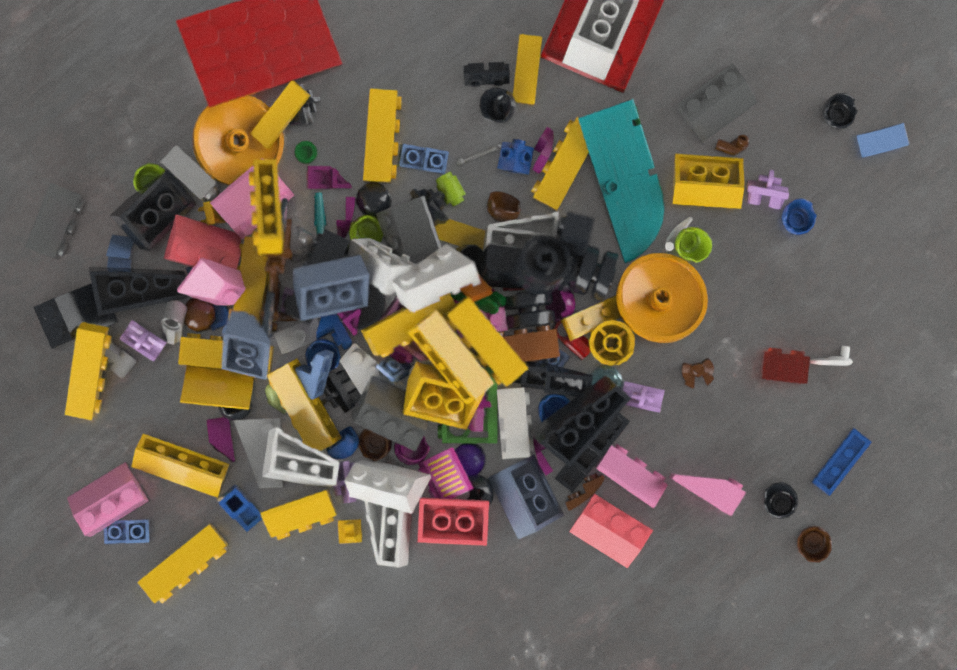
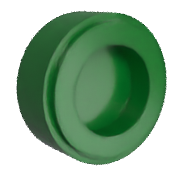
[294,141,318,164]

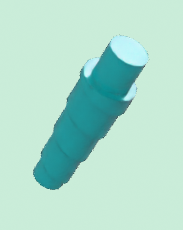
[314,192,327,235]

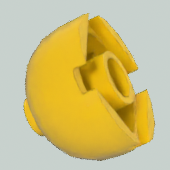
[589,320,635,366]

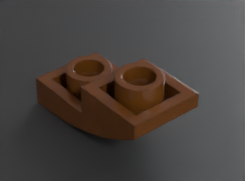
[565,472,605,511]

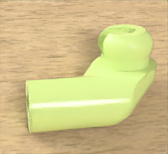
[265,384,287,415]

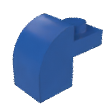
[217,484,262,532]

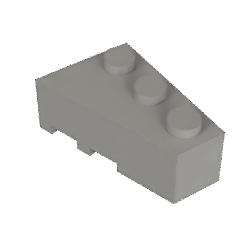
[234,418,285,488]

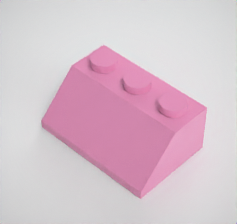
[210,158,294,240]
[595,444,668,508]
[67,462,149,537]

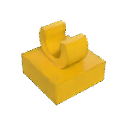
[198,201,227,225]
[338,519,362,544]

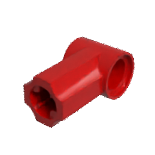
[552,320,591,361]

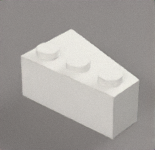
[483,212,559,252]
[347,238,417,295]
[392,244,480,312]
[340,343,407,394]
[497,388,534,459]
[362,500,412,567]

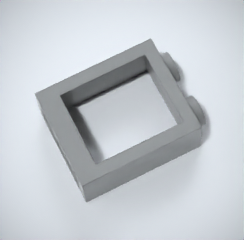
[160,145,221,202]

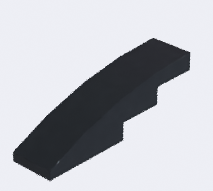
[512,361,593,397]
[554,413,631,493]

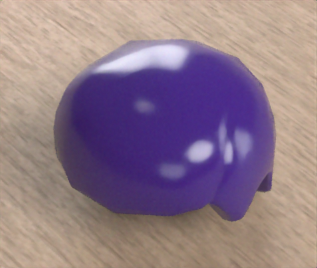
[454,443,486,476]

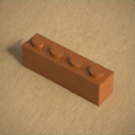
[464,325,560,368]

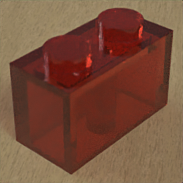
[759,348,810,384]

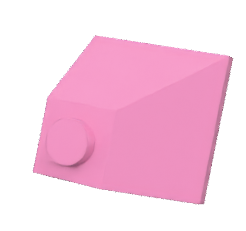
[177,257,245,305]

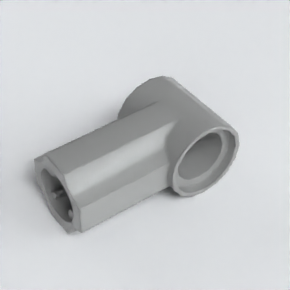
[161,300,187,345]
[105,341,137,379]

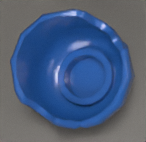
[782,198,817,235]
[305,339,341,372]
[538,394,570,422]
[326,426,359,459]

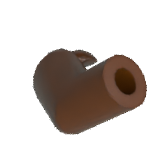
[715,134,749,155]

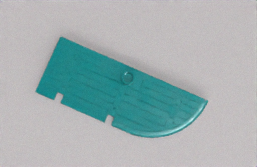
[578,99,665,263]

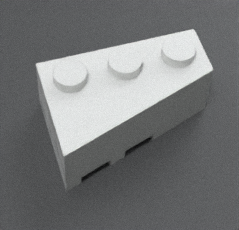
[262,427,339,489]

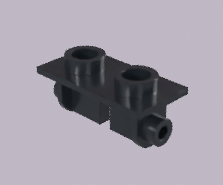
[463,61,510,87]

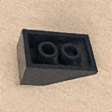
[110,169,197,250]
[33,283,118,350]

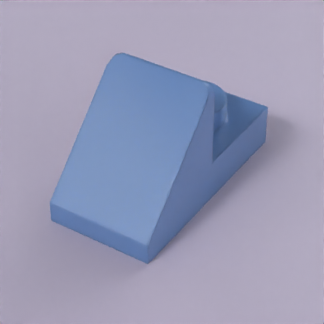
[106,235,135,268]
[295,350,334,399]

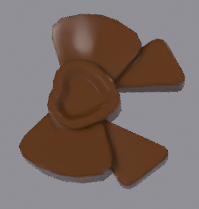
[681,358,714,389]

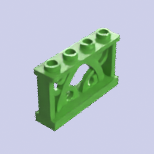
[438,367,497,443]

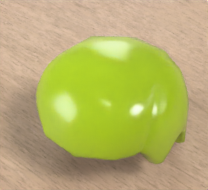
[133,163,165,191]
[349,215,383,243]
[675,227,712,263]

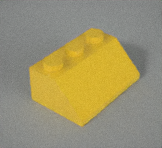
[672,154,744,209]
[403,362,484,430]
[260,489,338,540]

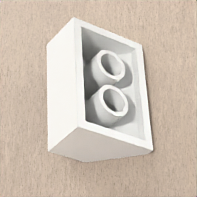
[345,459,431,514]

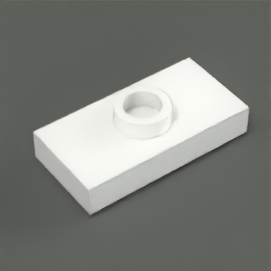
[274,318,325,355]

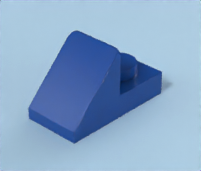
[316,313,352,350]

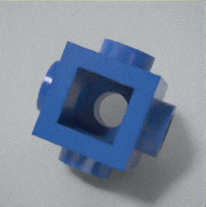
[497,139,534,175]

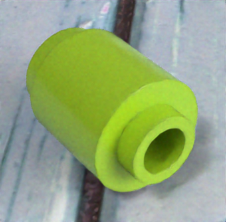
[435,171,466,207]

